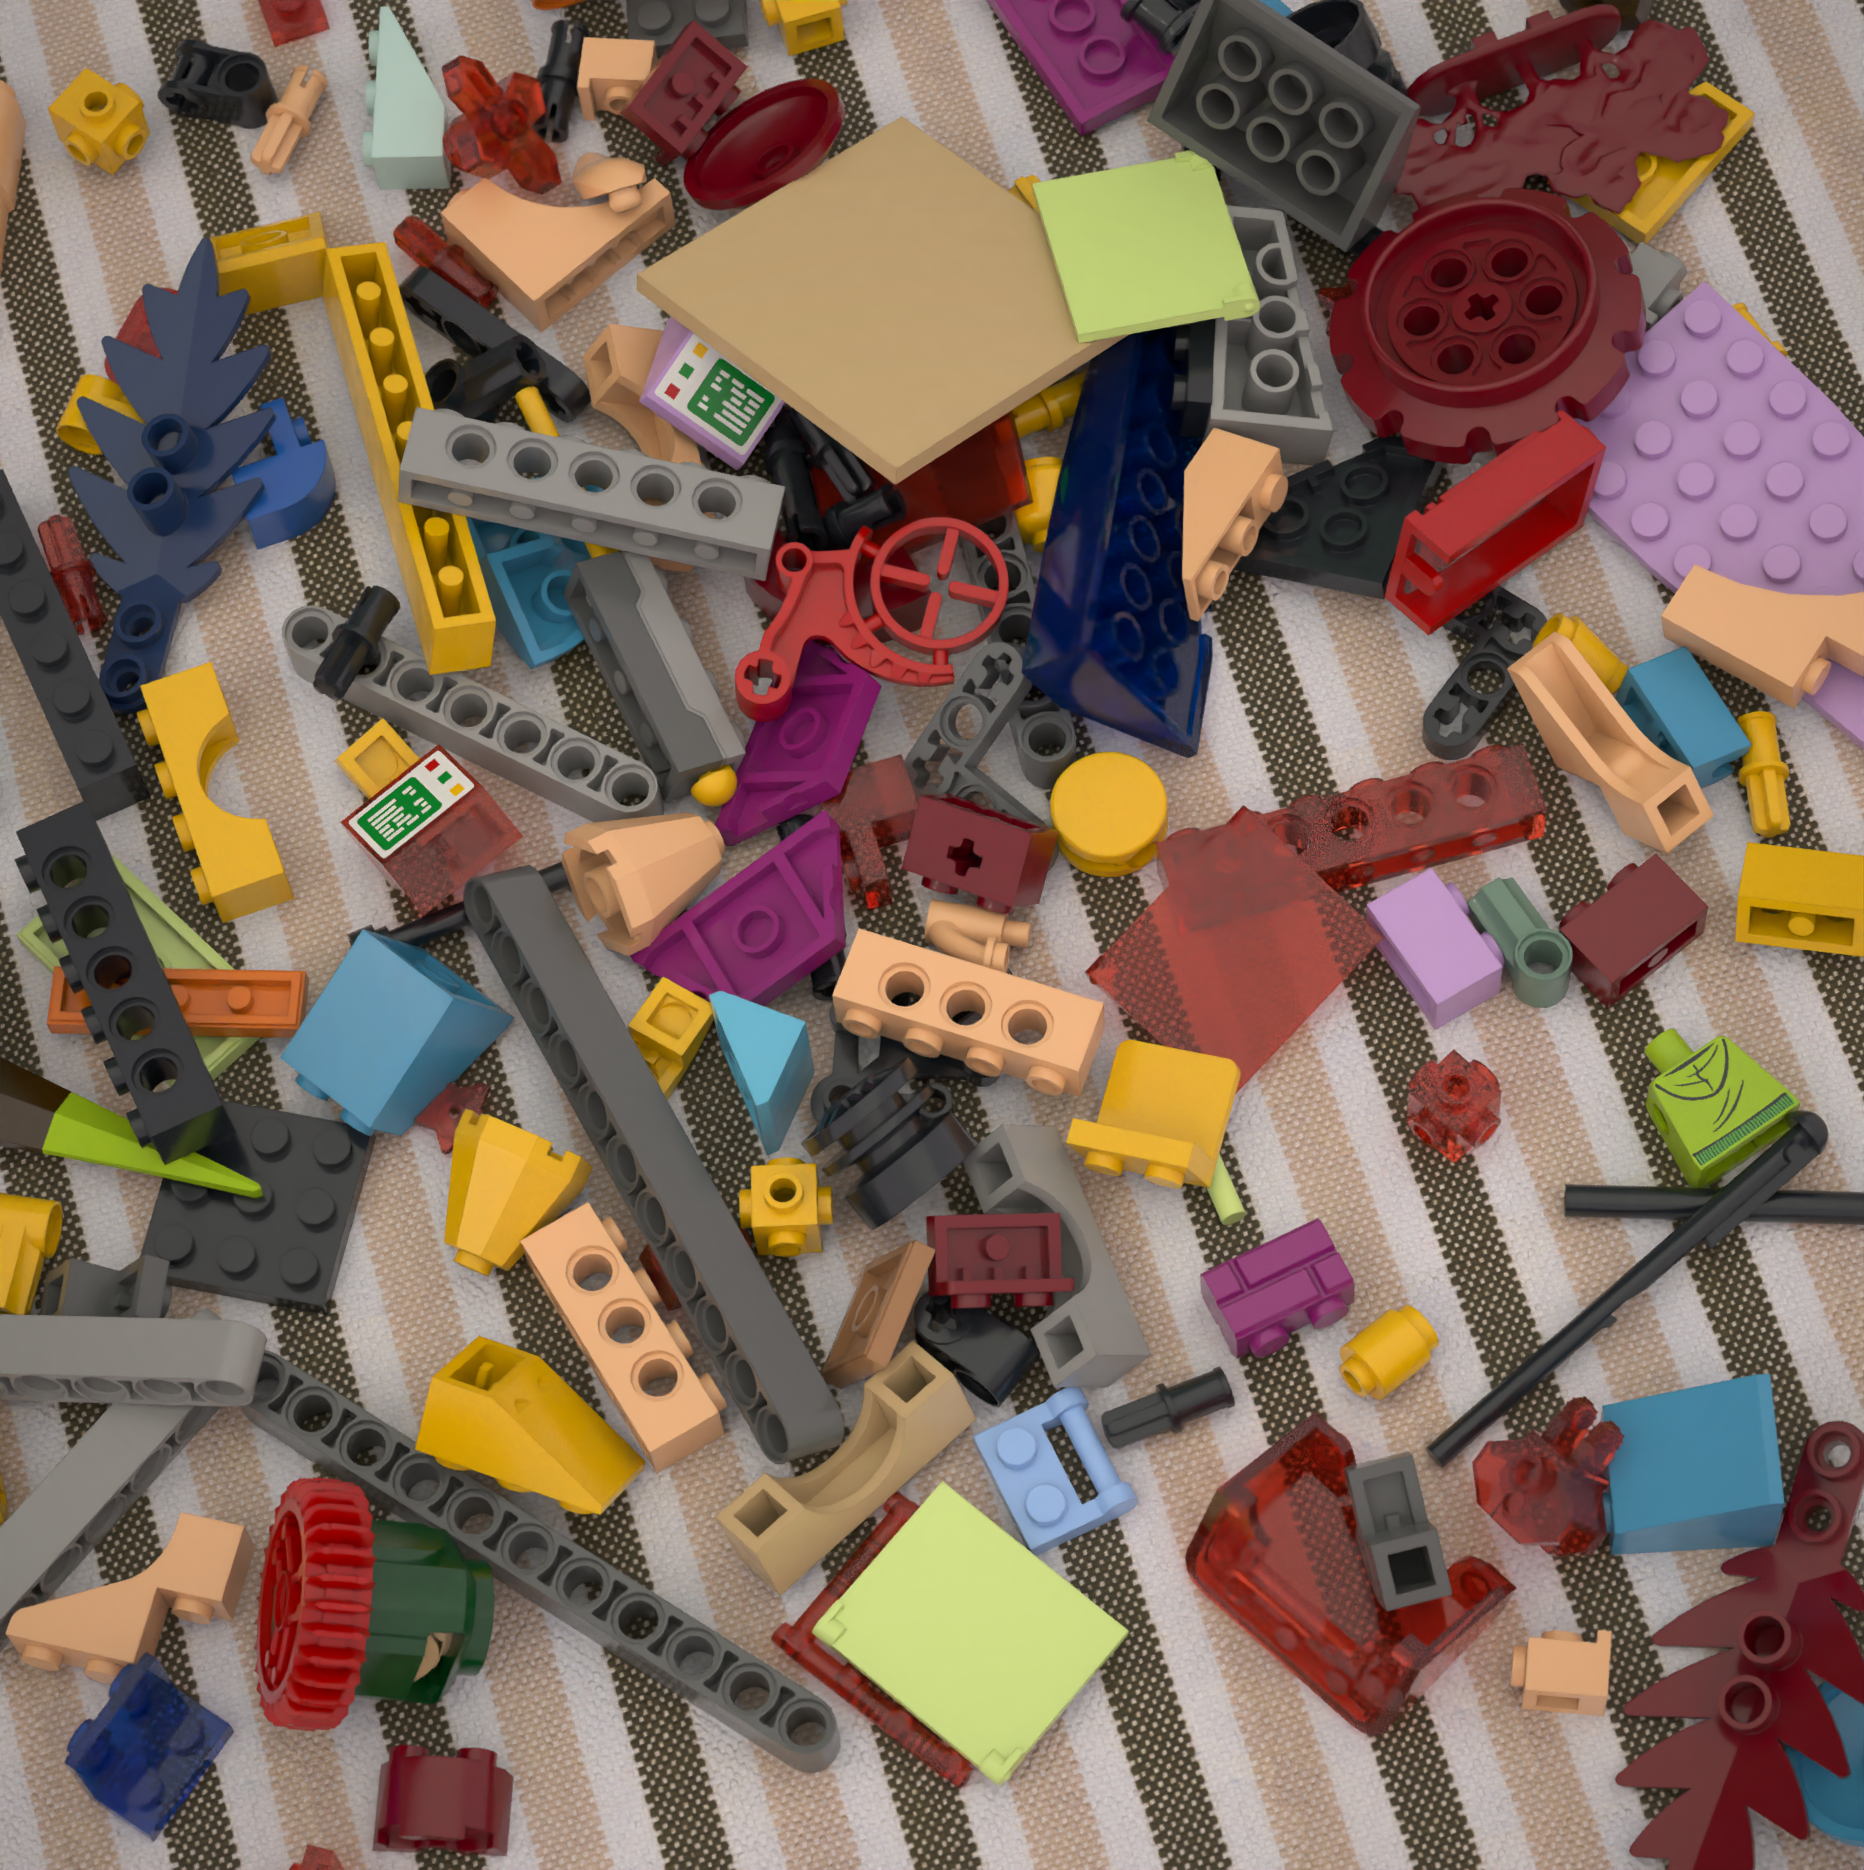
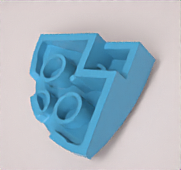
[466,476,621,670]

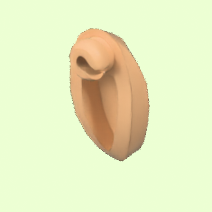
[572,152,647,213]

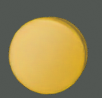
[1050,752,1168,877]

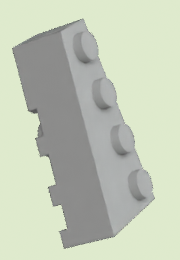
[1202,205,1333,465]

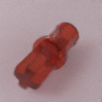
[393,215,498,309]
[37,514,108,635]

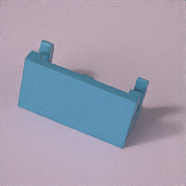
[1615,646,1752,789]

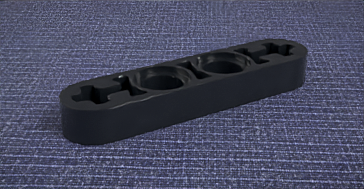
[398,266,591,423]

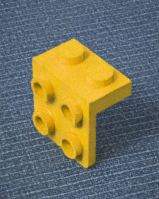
[1066,1040,1241,1189]

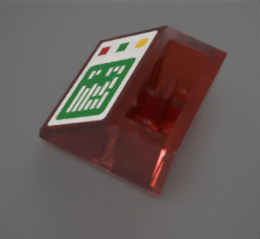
[340,744,523,919]

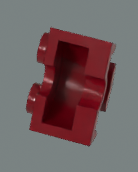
[372,1745,514,1856]

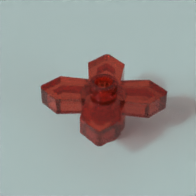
[442,55,562,195]

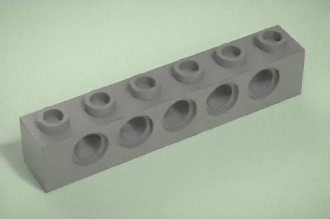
[398,407,785,581]

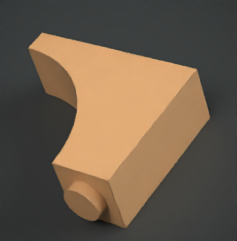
[440,177,676,332]

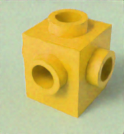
[759,0,848,56]
[48,67,151,175]
[739,1157,834,1257]

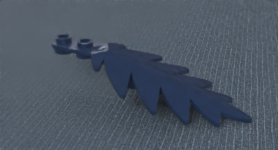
[68,238,276,714]

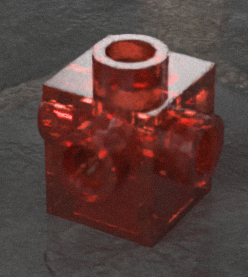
[1407,1049,1502,1164]

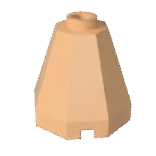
[561,812,725,956]

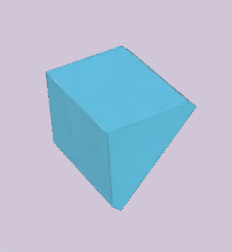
[709,991,815,1155]

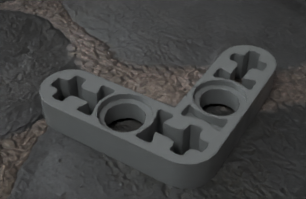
[902,642,1059,871]

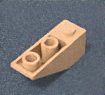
[1182,428,1288,621]

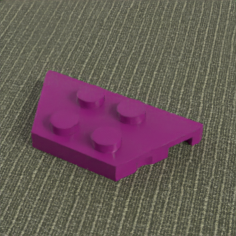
[715,640,882,846]
[630,810,846,1007]

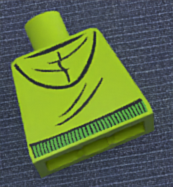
[1644,1028,1800,1188]

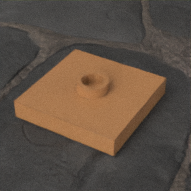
[821,1240,936,1389]

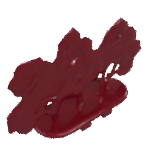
[1393,4,1729,214]

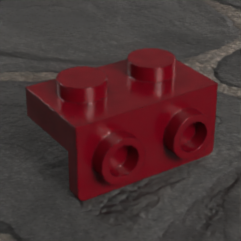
[926,1213,1074,1309]

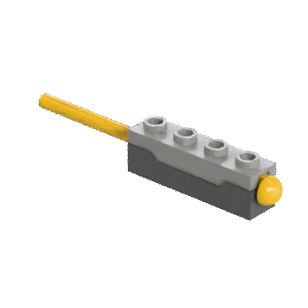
[515,386,746,807]

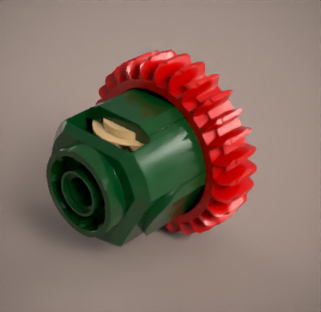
[254,1477,494,1731]

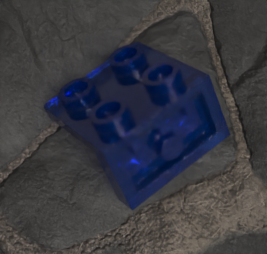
[64,1652,234,1842]

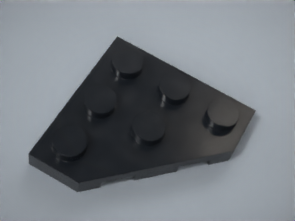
[1233,436,1444,600]

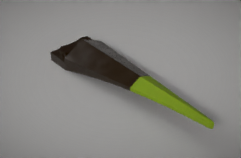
[0,1057,263,1198]

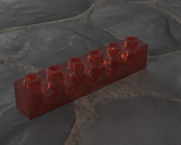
[1156,743,1547,936]

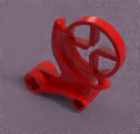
[735,517,1009,722]

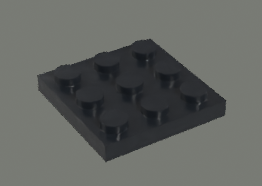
[140,1100,376,1315]

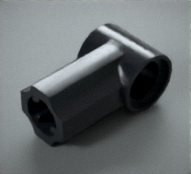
[425,333,546,423]

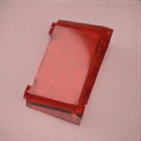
[1185,1412,1517,1736]

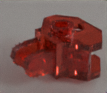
[1472,1396,1625,1557]

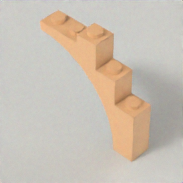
[1661,564,1864,709]

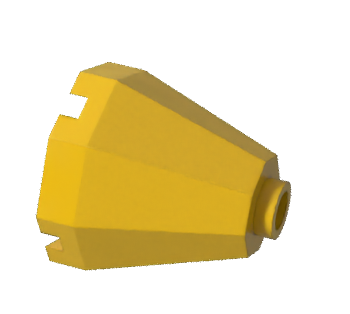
[444,1109,593,1277]

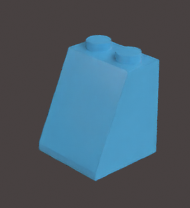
[280,929,514,1136]
[1588,1374,1784,1555]

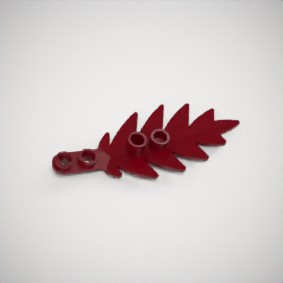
[1615,1421,1864,1870]

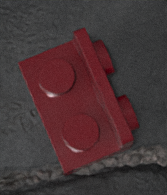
[620,20,747,167]

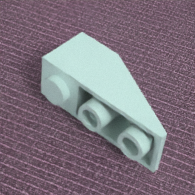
[362,7,453,190]

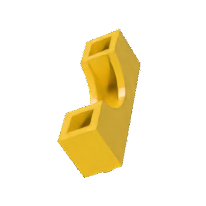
[136,662,294,923]

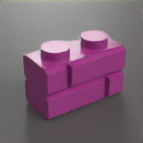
[1200,1218,1355,1359]

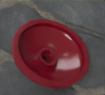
[683,79,845,211]

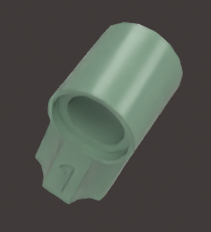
[1467,877,1572,1008]

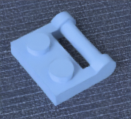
[973,1387,1139,1556]

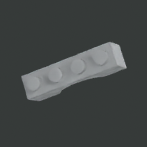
[963,1124,1151,1388]

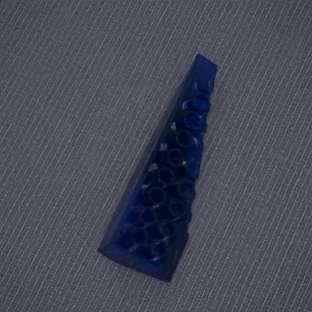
[1021,326,1213,758]

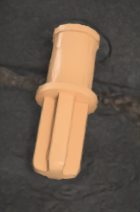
[251,65,328,175]

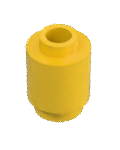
[1339,1305,1439,1400]

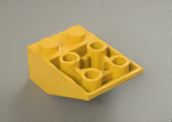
[415,1336,646,1515]

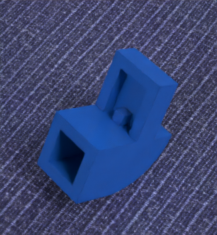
[232,397,336,550]

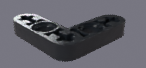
[1422,586,1547,760]

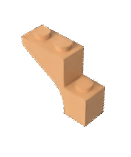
[1507,632,1714,853]
[6,1512,255,1685]

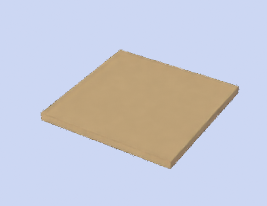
[636,116,1129,485]

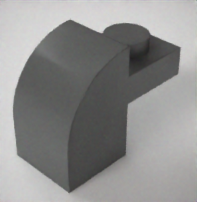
[40,1254,172,1318]
[1343,1451,1453,1611]

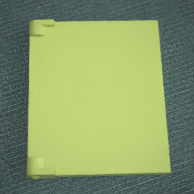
[1032,150,1261,343]
[812,1481,1129,1786]

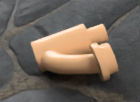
[925,899,1032,973]

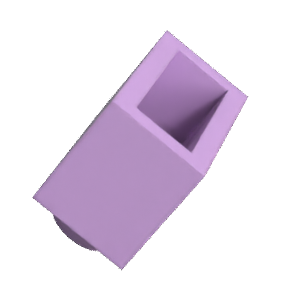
[1365,867,1505,1030]

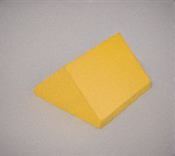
[209,212,329,315]

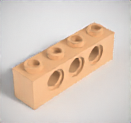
[832,928,1105,1097]
[520,1202,727,1474]

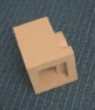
[577,37,658,120]
[1510,1630,1612,1716]

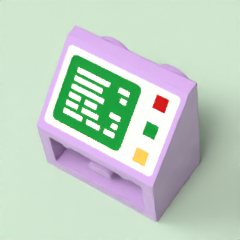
[639,317,786,470]

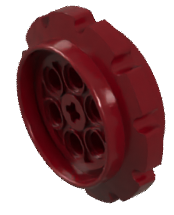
[1330,188,1646,465]

